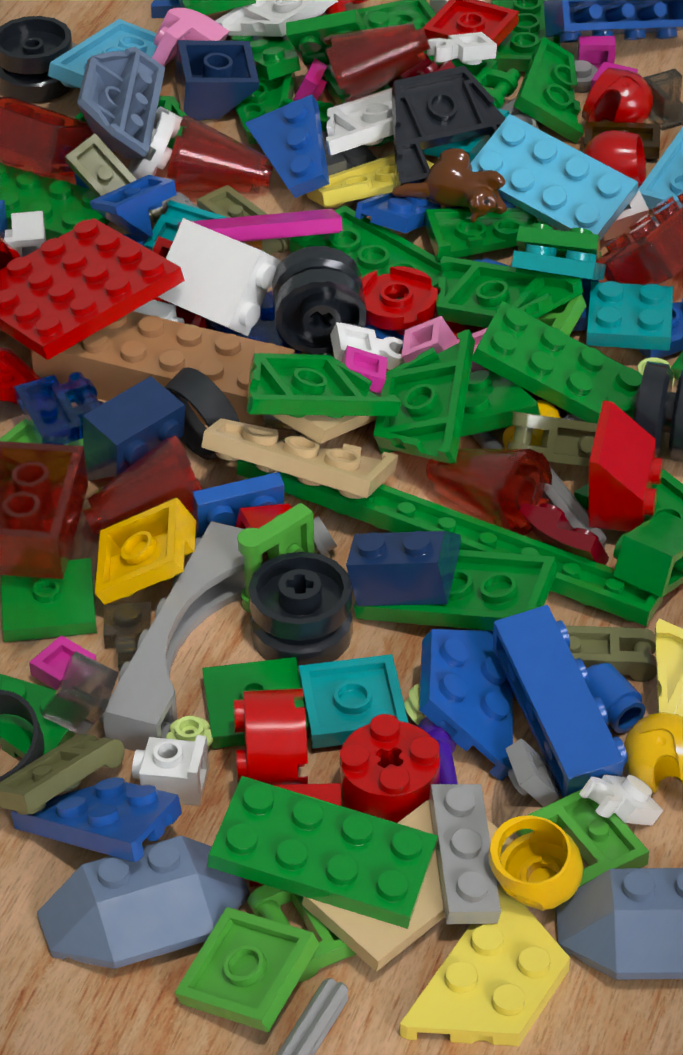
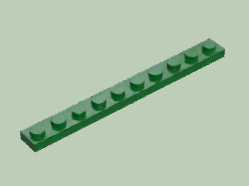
[237,459,664,626]

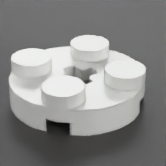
[128,106,183,179]

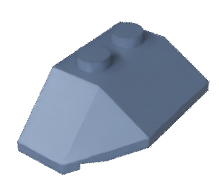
[77,47,165,159]
[37,835,249,969]
[555,868,683,980]

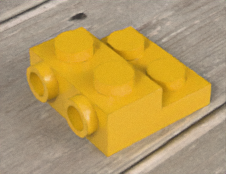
[95,497,196,605]

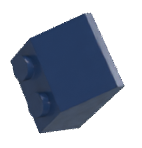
[175,40,259,121]
[83,376,185,481]
[346,531,462,606]

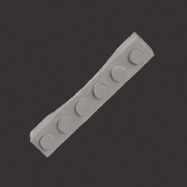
[99,521,263,751]

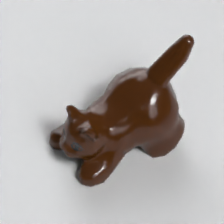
[392,148,507,223]

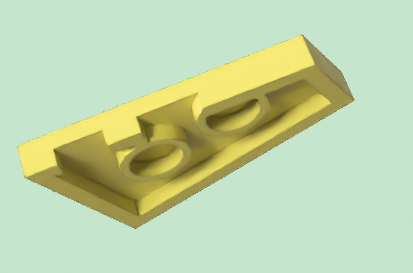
[307,154,434,208]

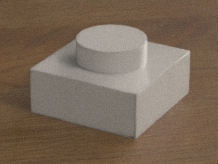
[505,738,560,807]

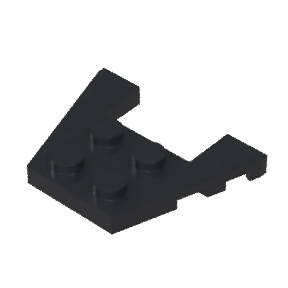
[392,66,506,187]

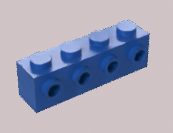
[543,0,683,43]
[493,605,628,798]

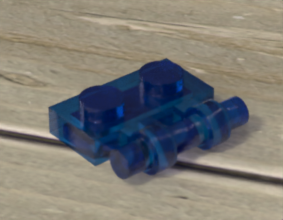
[14,372,104,450]

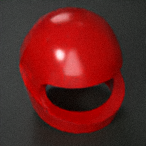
[581,68,653,123]
[583,130,646,187]

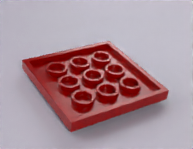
[0,218,185,360]

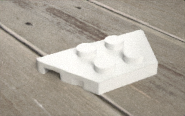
[215,0,338,36]
[326,88,394,155]

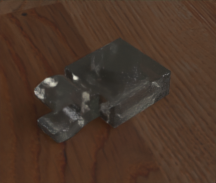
[104,602,152,671]

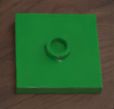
[0,558,97,642]
[202,657,309,749]

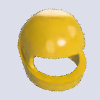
[624,712,683,794]
[488,815,583,911]

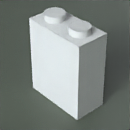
[158,218,281,336]

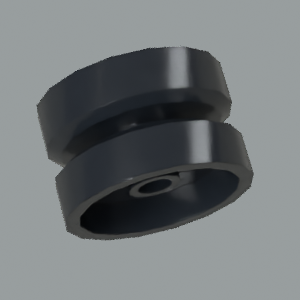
[0,16,73,102]
[272,246,366,354]
[633,361,683,462]
[248,552,353,670]

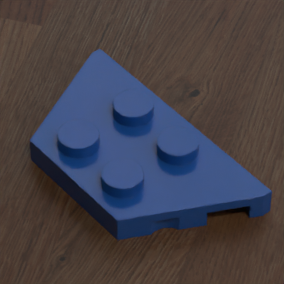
[419,629,513,781]
[10,777,182,862]

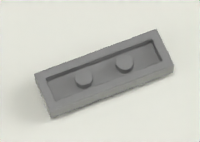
[429,784,501,924]

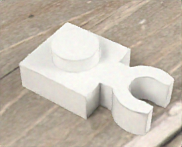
[427,32,497,65]
[330,322,405,370]
[579,775,664,826]

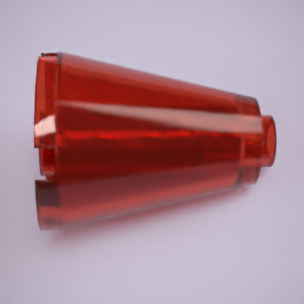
[323,23,431,103]
[167,115,274,194]
[83,435,203,534]
[426,448,552,536]

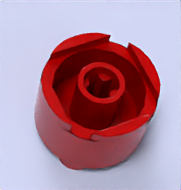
[233,688,308,785]
[340,714,440,823]

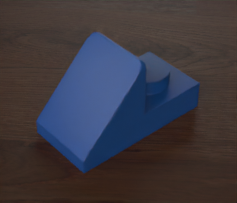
[90,175,177,237]

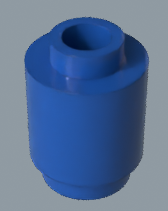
[586,663,645,733]

